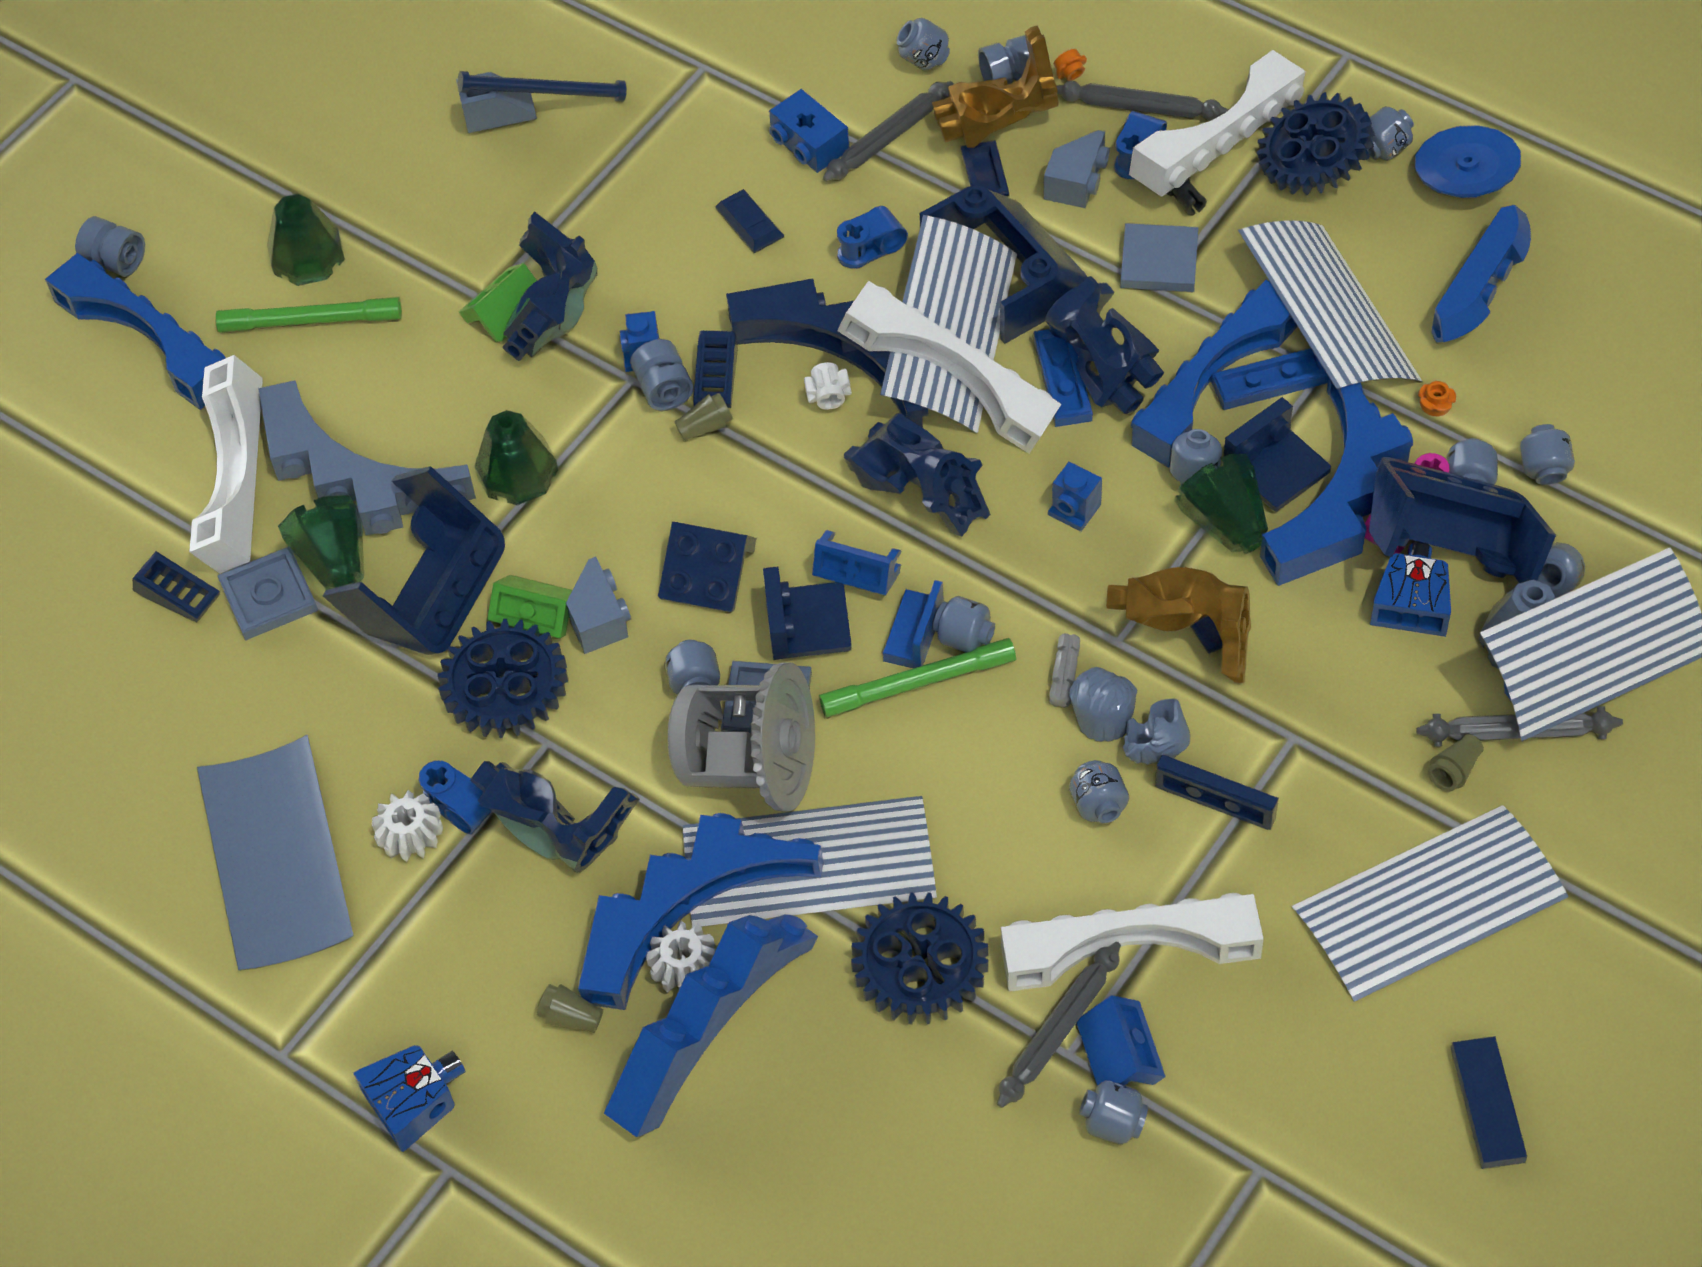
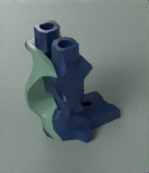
[503,212,598,361]
[470,761,640,872]

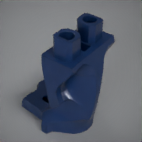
[1045,276,1164,414]
[844,413,991,537]

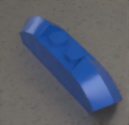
[1431,205,1531,343]

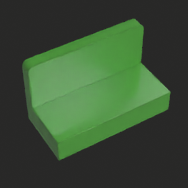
[459,263,537,342]
[487,575,572,638]

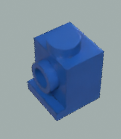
[620,311,660,372]
[1048,462,1102,532]

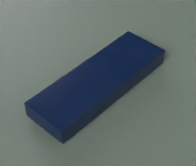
[1155,754,1279,830]
[1451,1036,1528,1169]

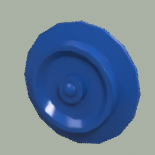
[1415,125,1521,198]

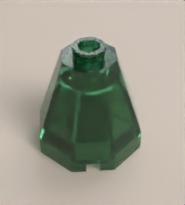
[267,194,345,286]
[475,410,558,505]
[1174,454,1268,554]
[278,495,364,590]

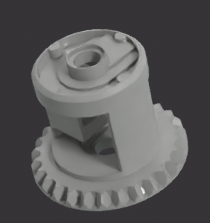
[668,663,815,811]

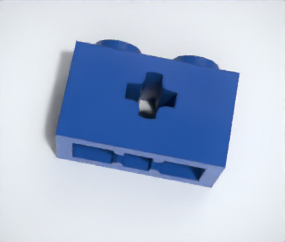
[769,89,849,173]

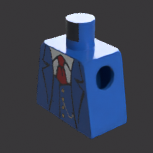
[1370,542,1451,637]
[353,1045,466,1152]

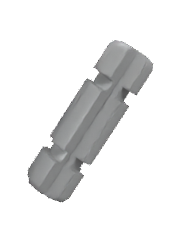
[1049,633,1080,708]

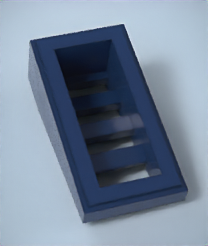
[693,331,738,408]
[132,551,220,622]

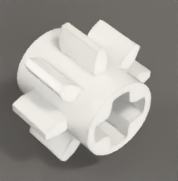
[804,362,852,410]

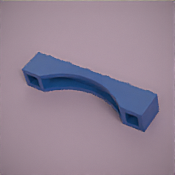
[45,253,226,410]
[1131,280,1298,468]

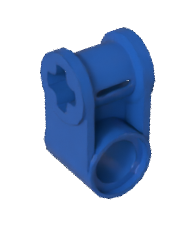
[1114,111,1167,179]
[837,206,908,268]
[419,761,492,834]

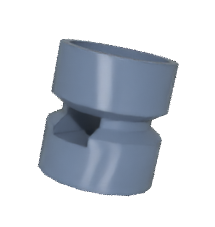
[978,35,1029,85]
[75,216,145,277]
[630,339,694,411]

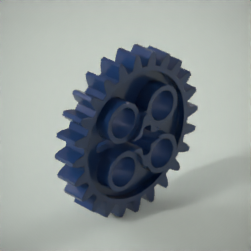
[1257,92,1375,195]
[437,619,569,738]
[851,892,989,1024]

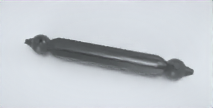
[823,81,953,181]
[1057,81,1229,121]
[1416,706,1623,747]
[997,941,1121,1108]

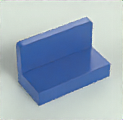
[883,580,944,668]
[1077,995,1166,1086]

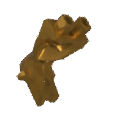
[932,25,1058,148]
[1106,567,1251,683]

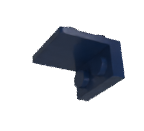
[1223,397,1331,511]
[658,521,757,612]
[763,566,852,660]

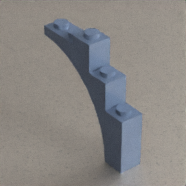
[258,380,476,536]

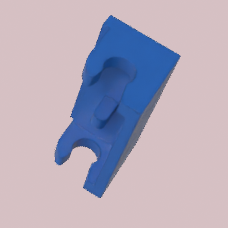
[812,530,901,596]

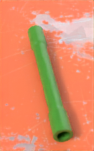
[216,297,402,332]
[819,638,1016,718]

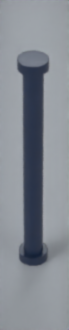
[457,71,627,102]

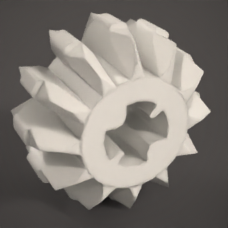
[372,790,443,862]
[646,921,716,993]

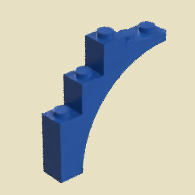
[1260,376,1413,586]
[578,813,824,1010]
[604,914,818,1137]

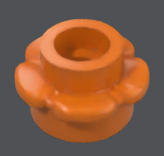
[1053,49,1087,81]
[1418,381,1456,417]

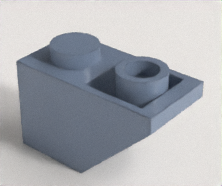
[456,72,537,133]
[1044,130,1110,208]
[566,557,631,654]

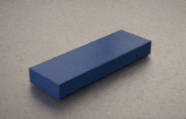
[1033,329,1093,427]
[1211,348,1328,410]

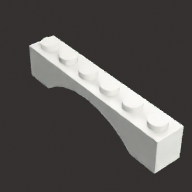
[1129,50,1306,197]
[837,280,1061,454]
[189,355,263,574]
[1001,893,1264,992]

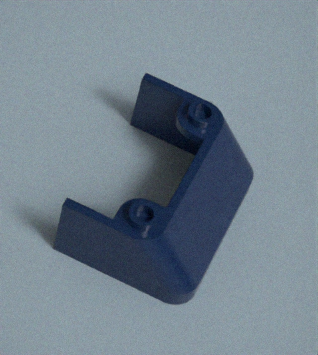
[919,186,1087,344]
[1369,457,1556,583]
[323,466,505,655]

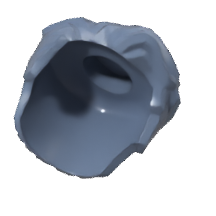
[1069,667,1138,742]
[1123,698,1191,765]

